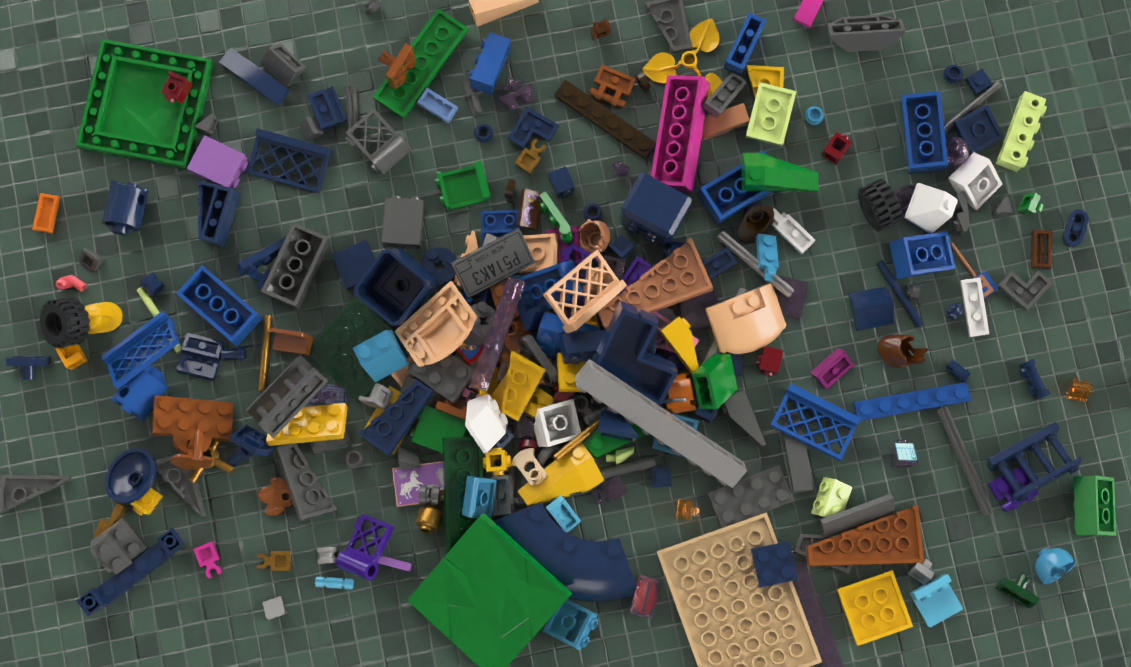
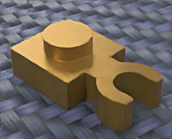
[514,139,546,175]
[257,551,292,571]

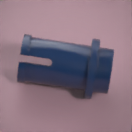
[221,346,247,361]
[945,359,971,382]

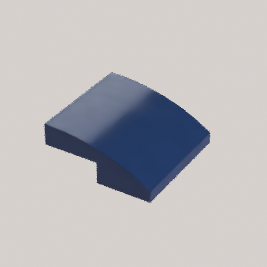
[176,333,224,381]

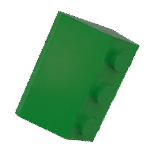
[1072,475,1116,536]

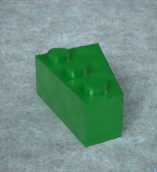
[583,415,647,459]

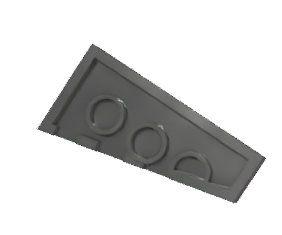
[275,443,338,522]

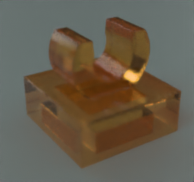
[1067,377,1092,402]
[676,499,700,520]

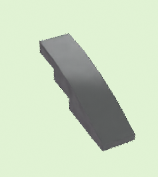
[779,412,813,493]

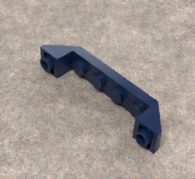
[76,527,185,616]

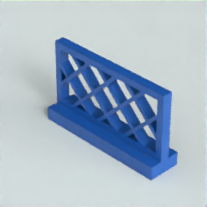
[102,311,180,389]
[770,384,861,461]

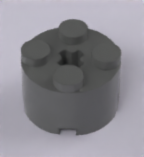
[464,302,502,346]

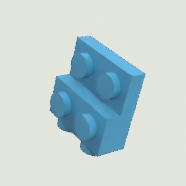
[543,599,598,650]

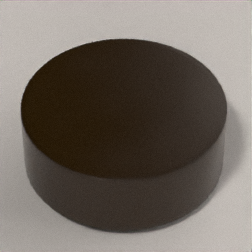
[635,71,651,91]
[504,179,516,198]

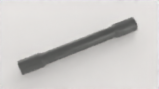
[599,455,656,479]

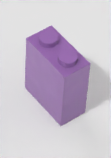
[187,135,248,188]

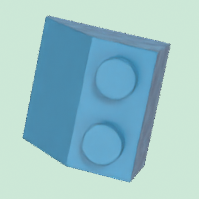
[353,330,409,382]

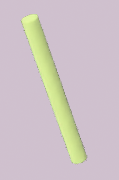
[137,287,182,353]

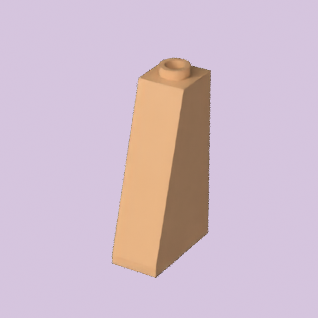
[468,0,539,27]

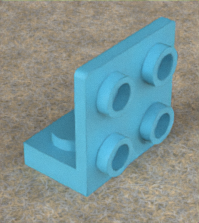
[909,574,963,627]

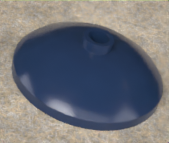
[105,448,157,504]

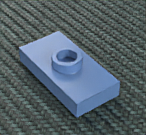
[416,88,458,124]

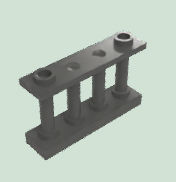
[246,354,328,438]

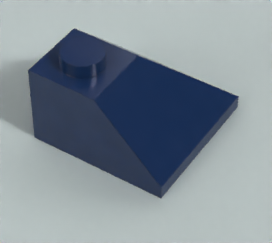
[597,408,637,442]

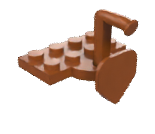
[152,395,233,470]

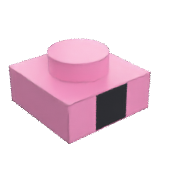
[462,388,479,402]

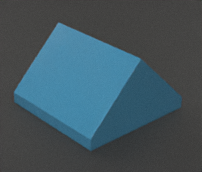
[462,476,497,518]

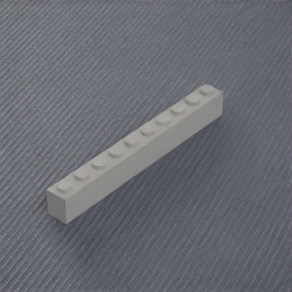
[575,359,747,488]

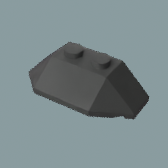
[827,15,906,52]

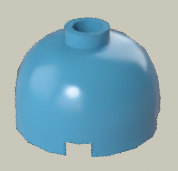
[1035,547,1076,585]

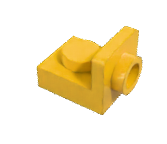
[130,487,163,516]

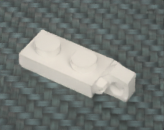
[772,208,816,255]

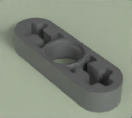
[518,334,558,386]

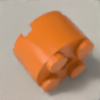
[666,372,696,414]

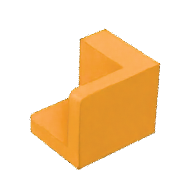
[55,344,88,370]

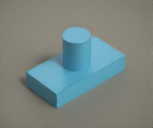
[546,495,581,533]

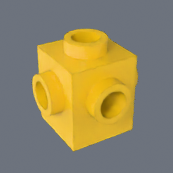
[483,448,511,476]

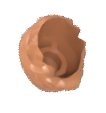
[579,219,610,254]

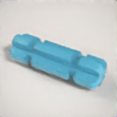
[315,576,354,589]

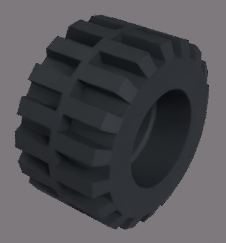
[858,179,902,232]
[39,297,90,348]

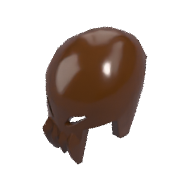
[877,334,929,368]

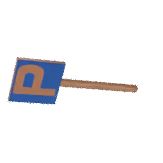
[950,243,999,299]

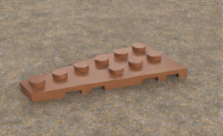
[597,238,713,330]

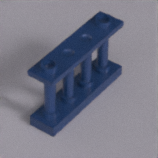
[987,422,1082,503]

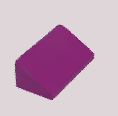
[810,348,854,390]

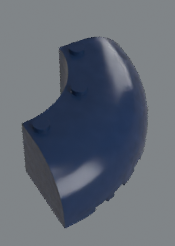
[494,503,637,602]

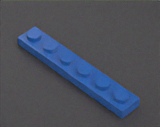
[853,382,971,421]

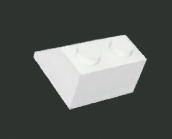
[948,152,1002,210]
[465,393,508,453]
[534,399,581,447]

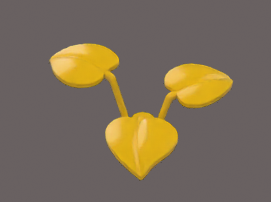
[642,18,722,98]

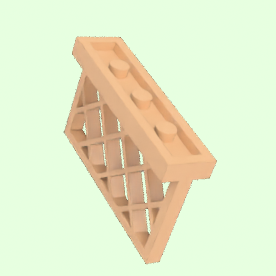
[543,250,627,333]

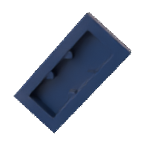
[6,356,51,380]

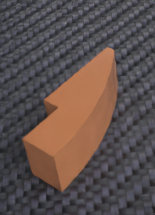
[701,103,750,141]

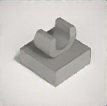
[907,559,934,585]

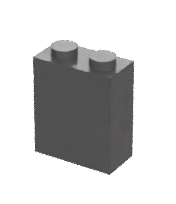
[381,195,425,249]

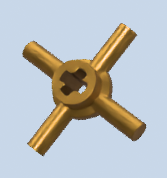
[186,440,234,484]

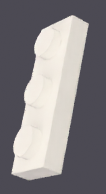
[960,278,989,337]

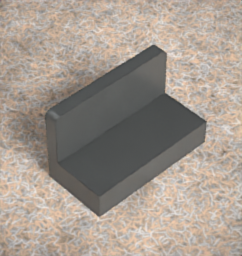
[261,43,306,88]

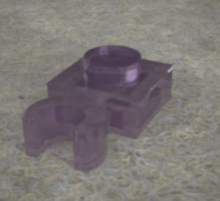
[591,475,628,505]

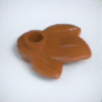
[500,318,535,354]
[257,477,293,516]

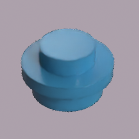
[805,106,824,125]

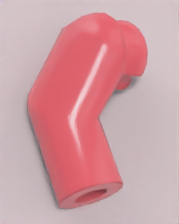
[56,275,87,292]

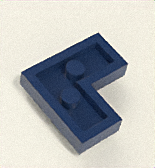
[507,107,559,149]

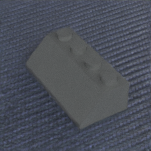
[261,222,331,310]

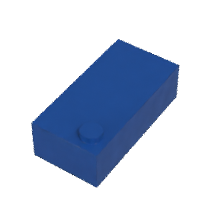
[900,91,948,174]
[697,151,775,225]
[176,265,263,347]

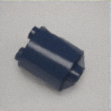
[102,181,149,236]

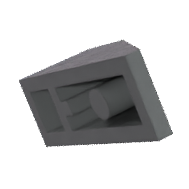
[720,390,766,448]

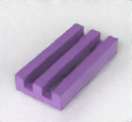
[373,555,413,571]

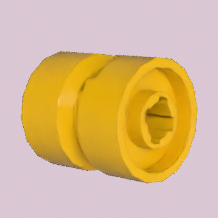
[524,387,556,420]

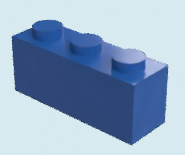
[724,13,766,76]
[468,32,511,95]

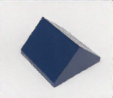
[848,287,894,331]

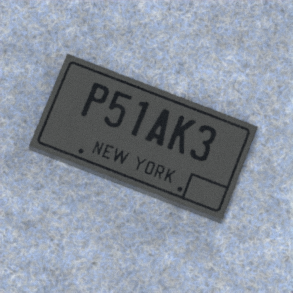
[450,228,535,298]

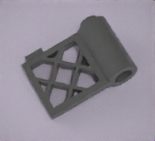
[345,108,411,175]

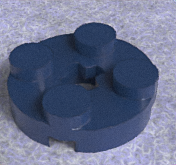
[421,247,457,286]

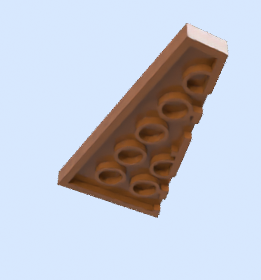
[806,505,924,567]

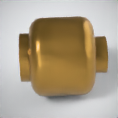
[416,504,443,534]

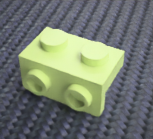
[811,477,852,518]

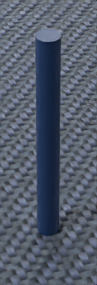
[876,260,924,328]

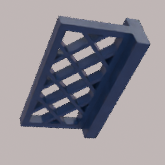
[247,128,333,193]

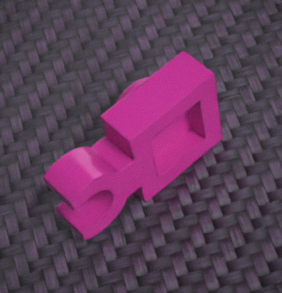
[193,541,222,579]

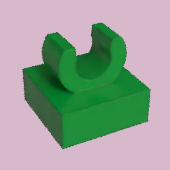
[1017,193,1044,214]

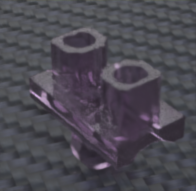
[499,77,534,111]

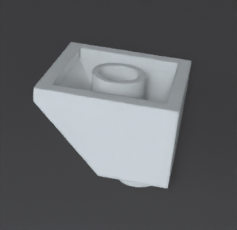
[904,183,958,234]

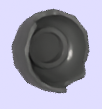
[538,444,563,469]

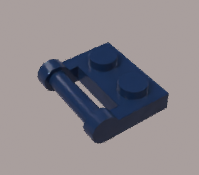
[1019,359,1050,401]

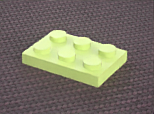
[745,82,797,147]

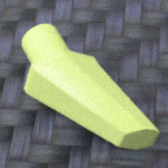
[606,446,634,465]

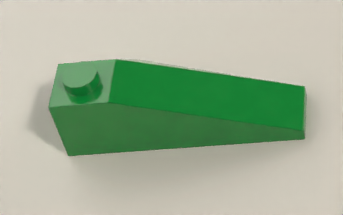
[742,153,819,192]

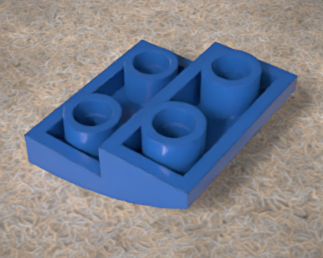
[481,210,519,247]

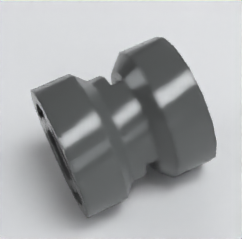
[419,485,440,506]

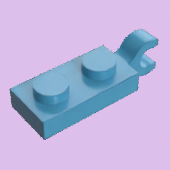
[756,234,779,282]

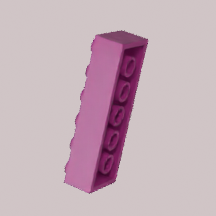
[651,75,710,193]

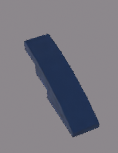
[219,48,290,106]

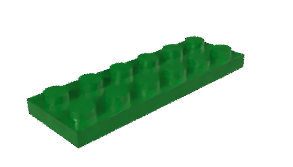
[373,8,469,119]

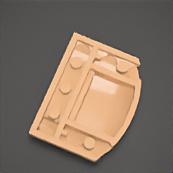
[394,281,477,367]
[705,283,786,354]

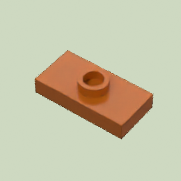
[32,193,61,234]

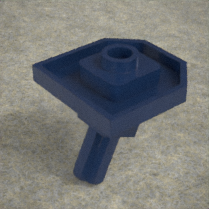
[227,424,276,467]

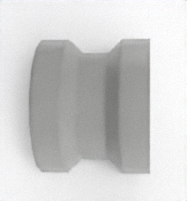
[317,547,337,564]

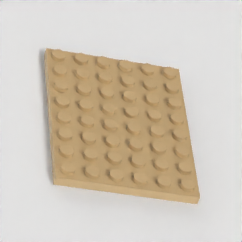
[656,512,822,667]

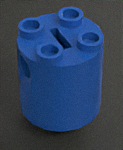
[111,365,169,422]

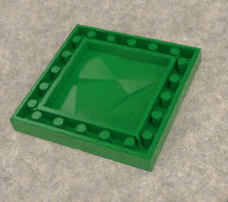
[76,39,214,170]
[407,513,572,667]

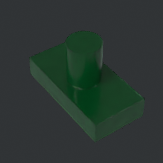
[995,574,1039,609]

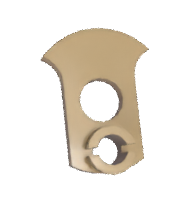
[511,448,547,486]

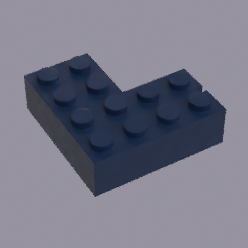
[592,301,678,406]

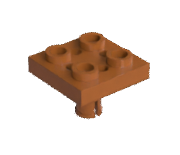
[378,43,416,90]

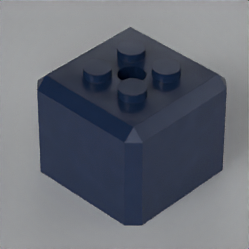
[620,172,692,247]
[354,248,438,326]

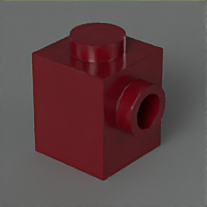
[755,346,784,377]

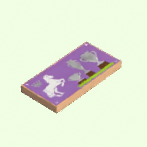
[392,461,444,507]

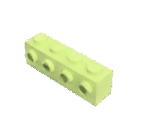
[996,91,1047,172]

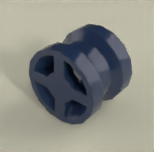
[140,273,164,297]

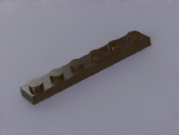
[554,80,656,160]

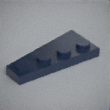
[358,380,434,456]

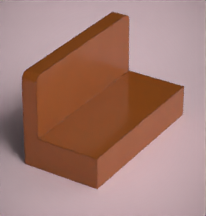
[269,328,313,356]

